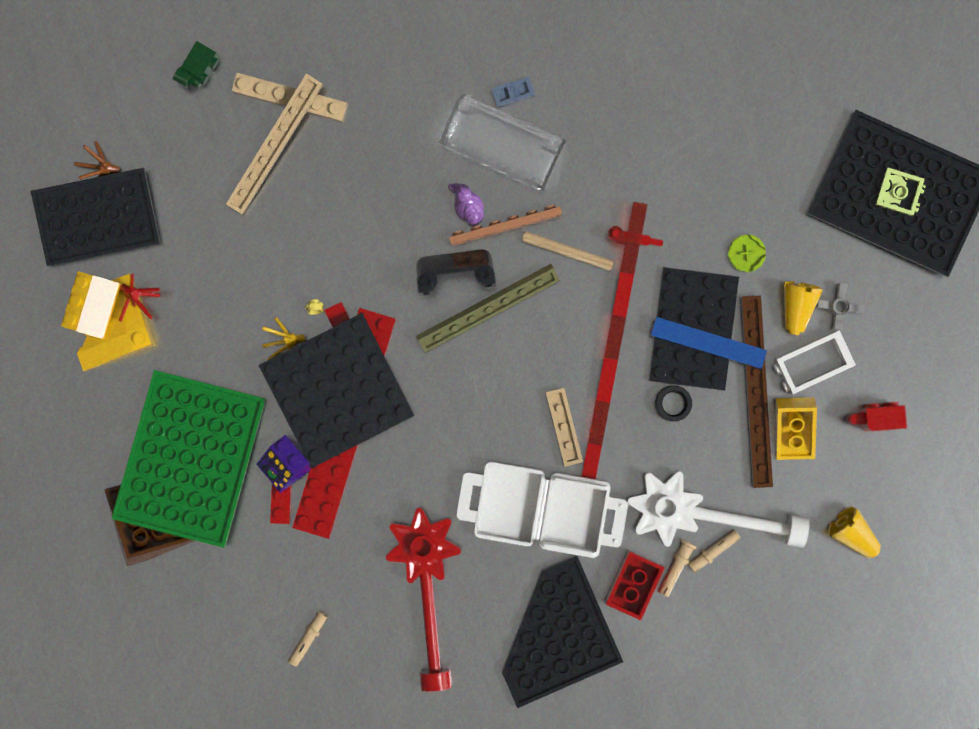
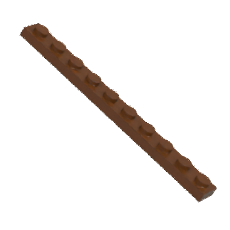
[741,295,773,488]

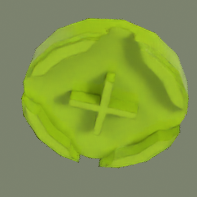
[727,234,766,273]

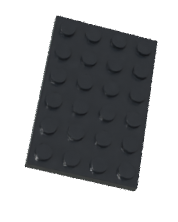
[30,168,161,266]
[649,267,739,391]

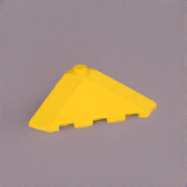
[77,274,156,371]

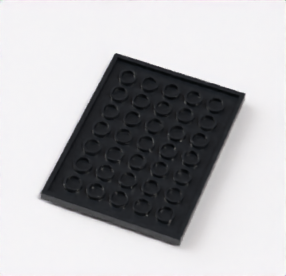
[807,110,979,278]

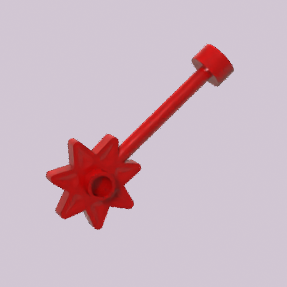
[386,507,461,692]

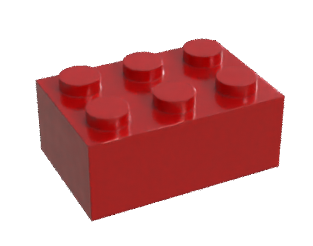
[604,550,665,621]

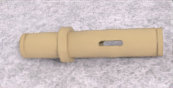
[688,529,741,573]
[288,611,327,667]

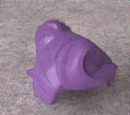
[448,183,484,225]

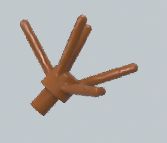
[74,141,120,179]

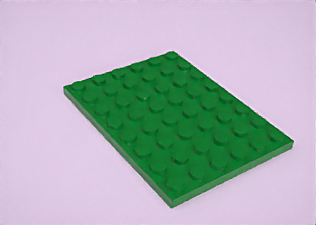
[111,370,266,548]

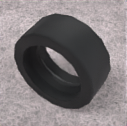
[655,385,692,422]

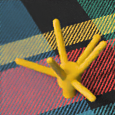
[262,317,305,360]

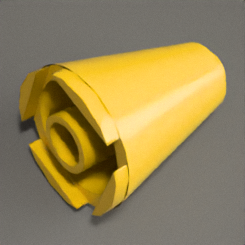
[784,281,823,335]
[828,506,881,558]

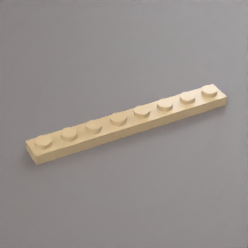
[226,73,323,214]

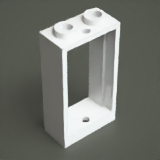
[773,330,856,395]

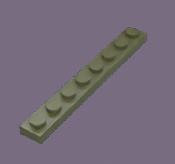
[416,264,560,353]

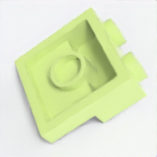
[875,168,926,216]

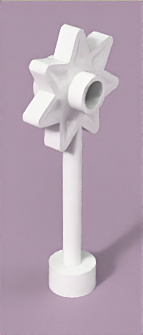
[627,471,809,548]

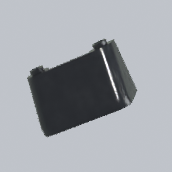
[416,249,496,296]

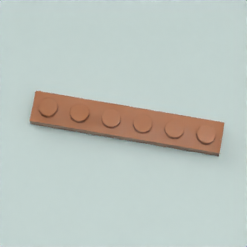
[449,205,562,246]

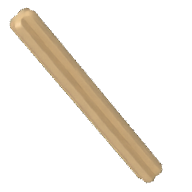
[522,231,614,271]

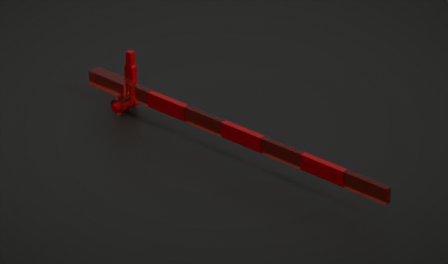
[581,201,663,479]

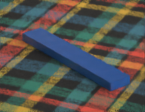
[650,317,767,369]

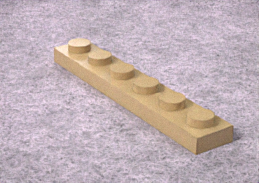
[232,73,347,122]

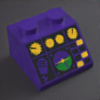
[256,435,311,493]

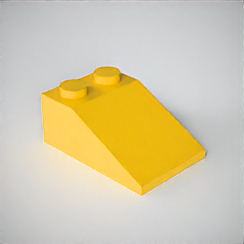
[775,397,817,460]

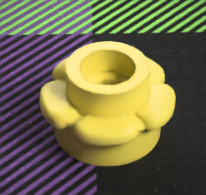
[305,299,324,315]

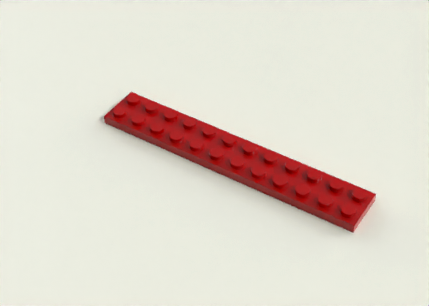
[292,308,396,539]

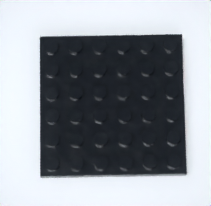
[258,313,414,469]

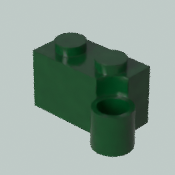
[173,41,219,88]

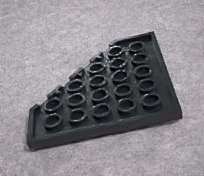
[502,555,623,708]

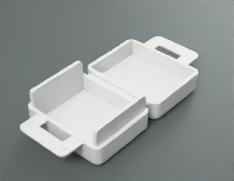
[457,461,628,558]

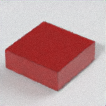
[324,302,350,327]

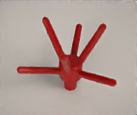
[119,274,160,322]

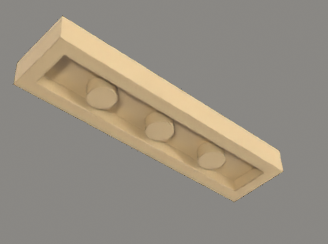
[545,388,583,467]

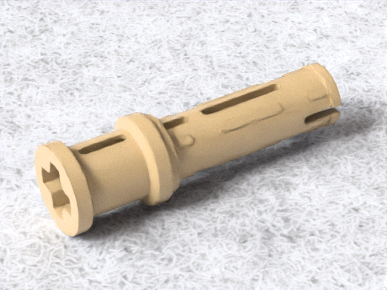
[658,539,697,597]

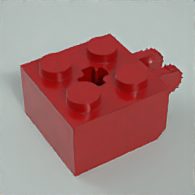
[846,402,907,431]

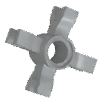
[816,283,865,330]

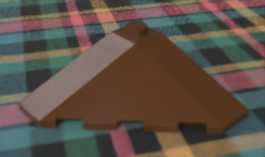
[104,485,195,566]

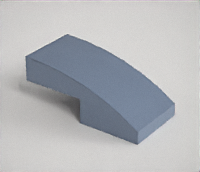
[492,76,536,107]

